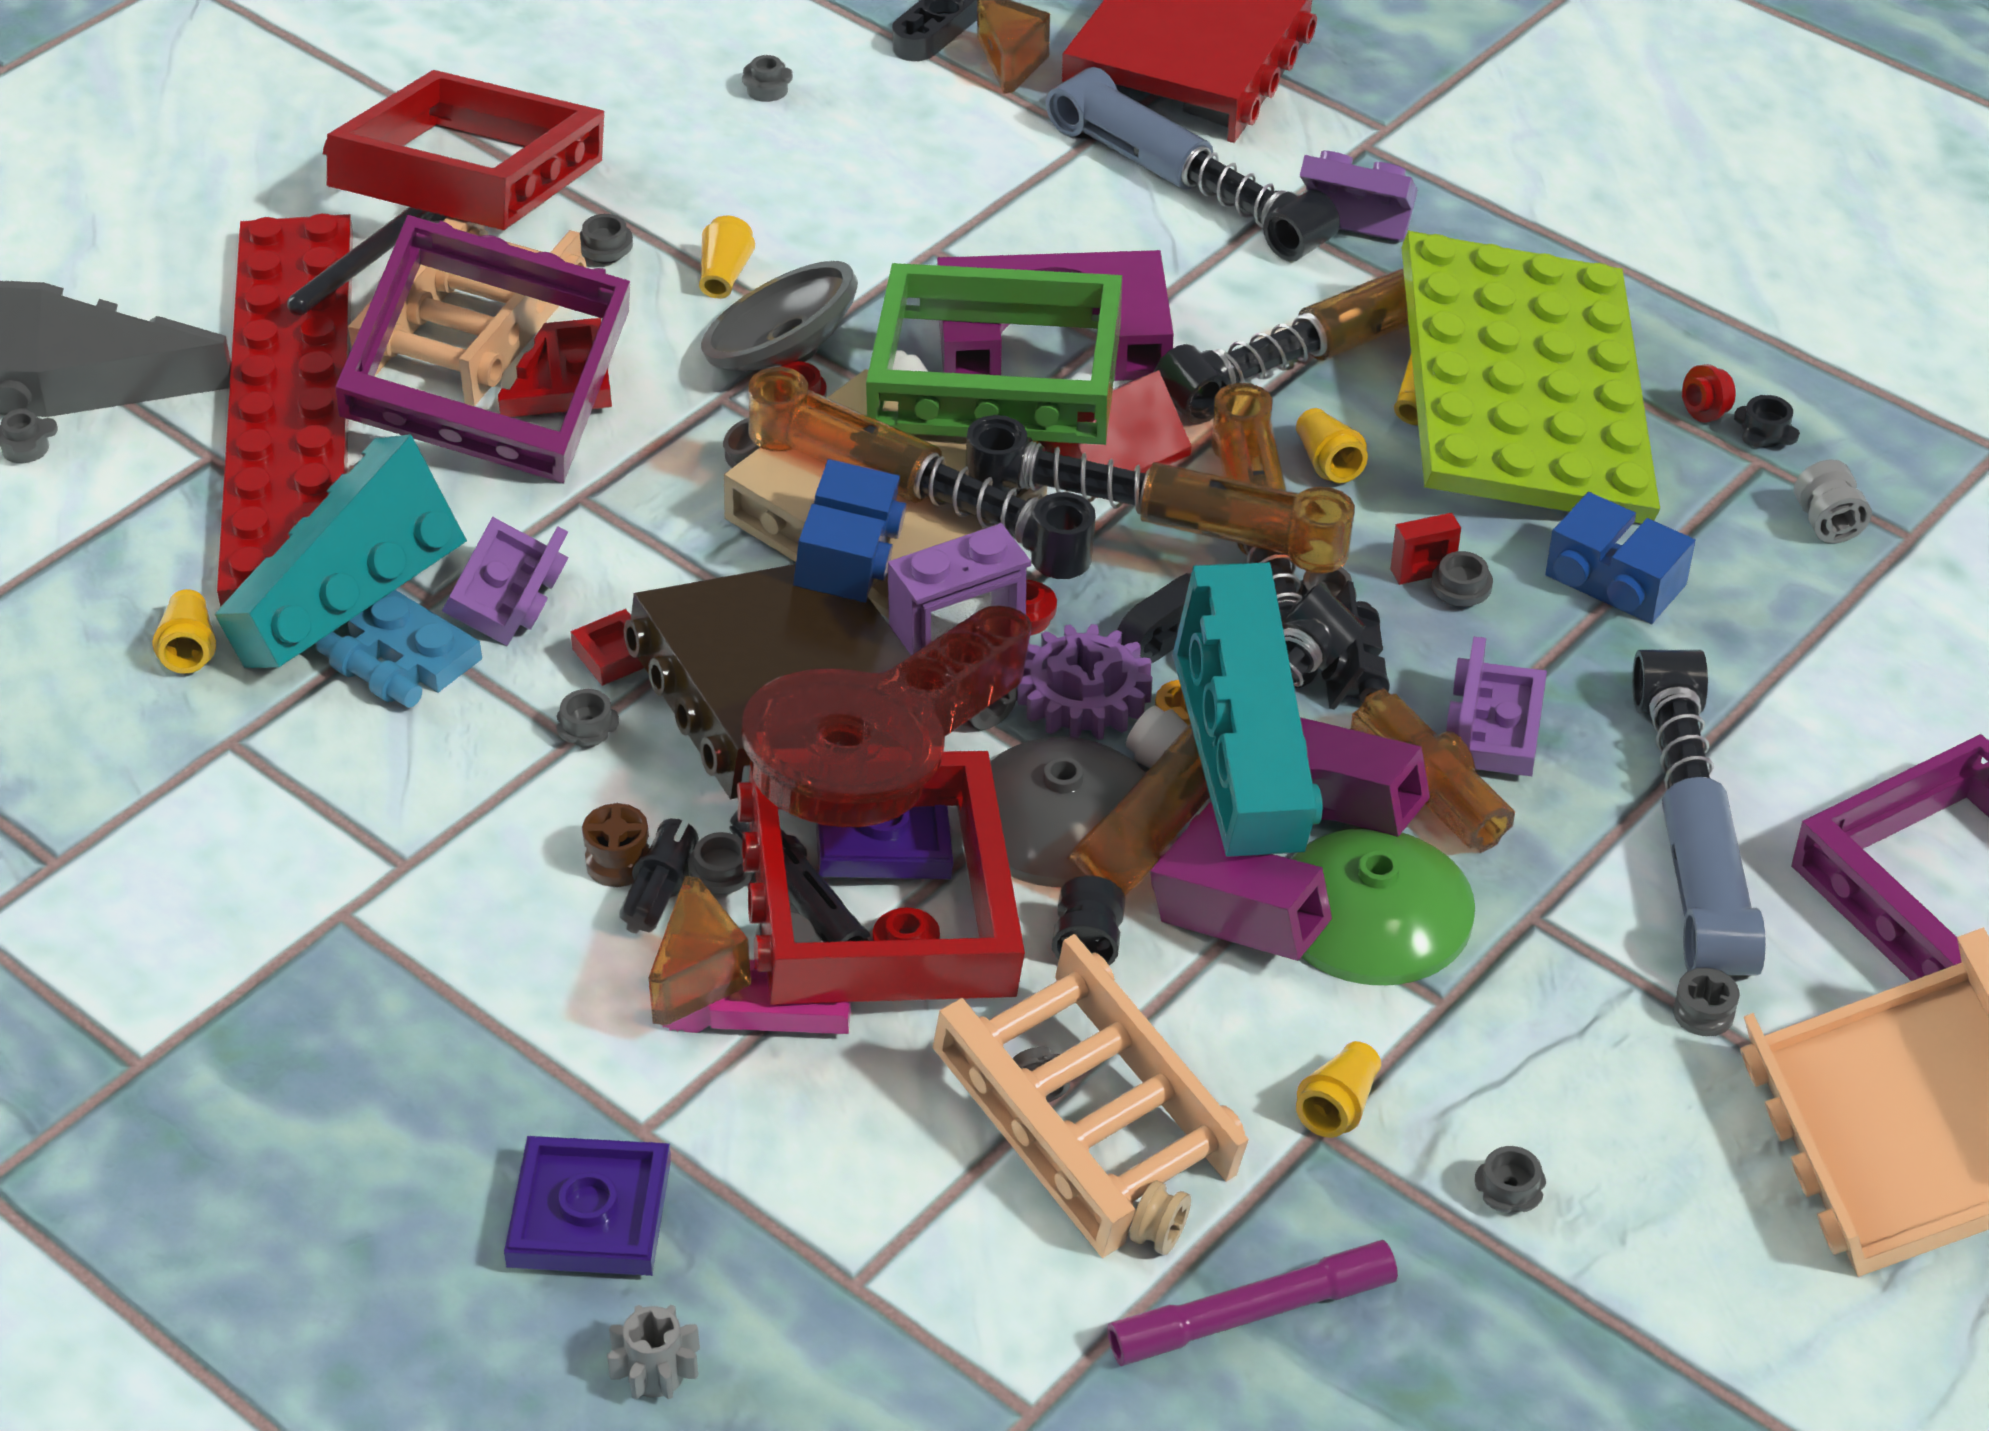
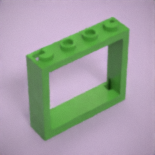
[866,263,1122,445]

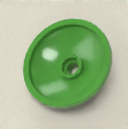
[1290,828,1475,986]

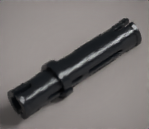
[729,810,871,942]

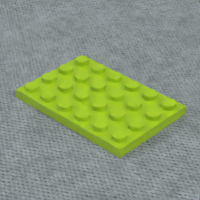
[1401,231,1660,524]

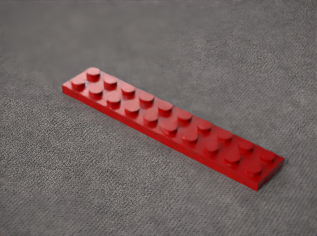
[217,213,353,607]

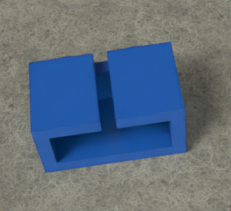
[793,459,907,603]
[1545,491,1696,624]

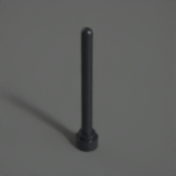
[287,207,448,316]

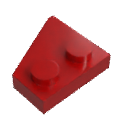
[498,318,612,417]

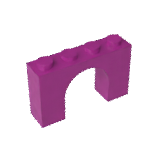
[937,250,1174,381]
[1150,717,1430,961]

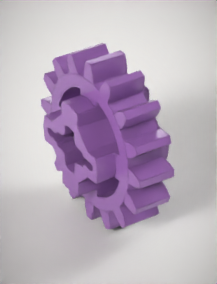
[1016,624,1153,740]

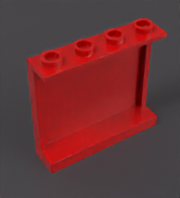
[1062,0,1317,143]

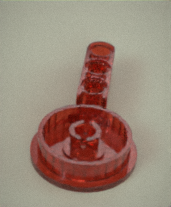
[741,605,1032,827]

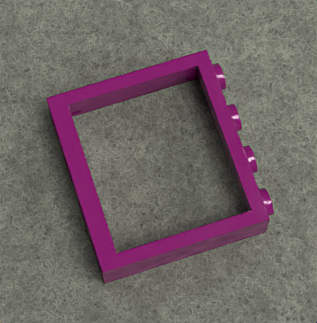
[336,215,630,483]
[1791,734,1989,981]

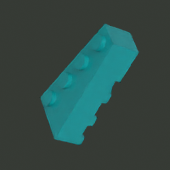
[214,434,467,668]
[1172,562,1323,857]

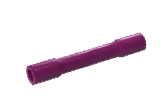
[1107,1240,1398,1366]

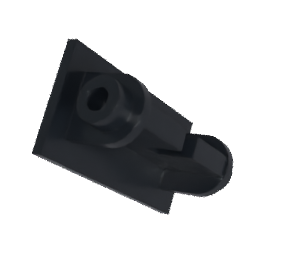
[1321,580,1390,710]

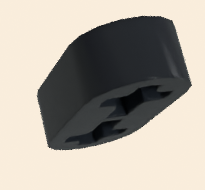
[1117,573,1191,664]

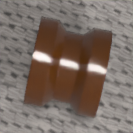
[582,803,650,887]

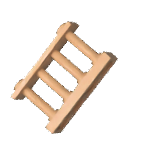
[348,217,586,406]
[933,934,1249,1258]

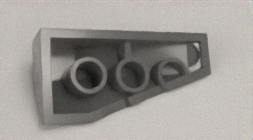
[0,280,231,417]

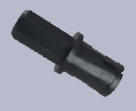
[619,818,699,934]

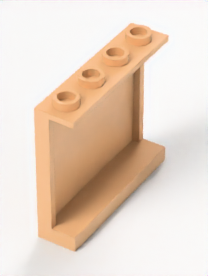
[1740,927,1989,1277]

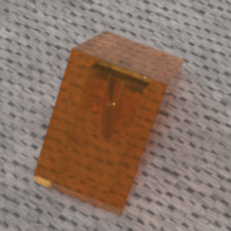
[977,0,1050,94]
[648,876,751,1026]

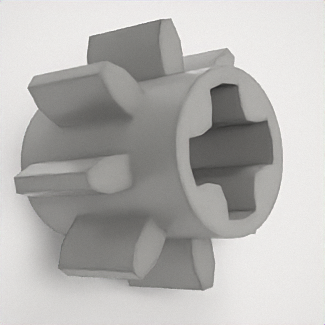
[607,1305,700,1400]

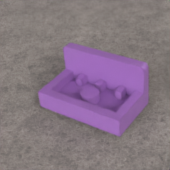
[1299,150,1418,242]
[442,516,569,646]
[1446,636,1547,776]

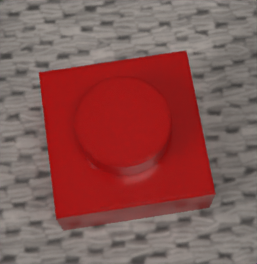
[1390,512,1461,585]
[570,608,644,686]

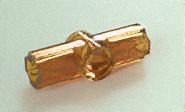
[1351,688,1515,853]

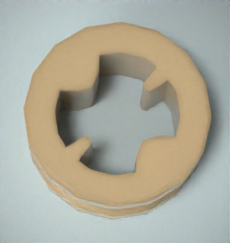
[1130,1180,1191,1255]

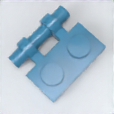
[316,590,482,708]

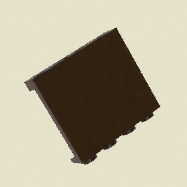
[624,564,949,800]

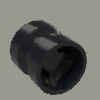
[1052,875,1126,965]

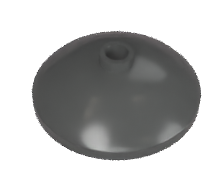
[701,261,858,371]
[990,737,1160,888]

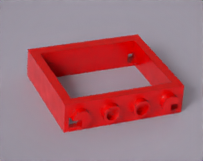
[323,70,605,231]
[737,751,1025,1005]

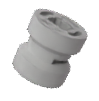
[1794,459,1872,544]

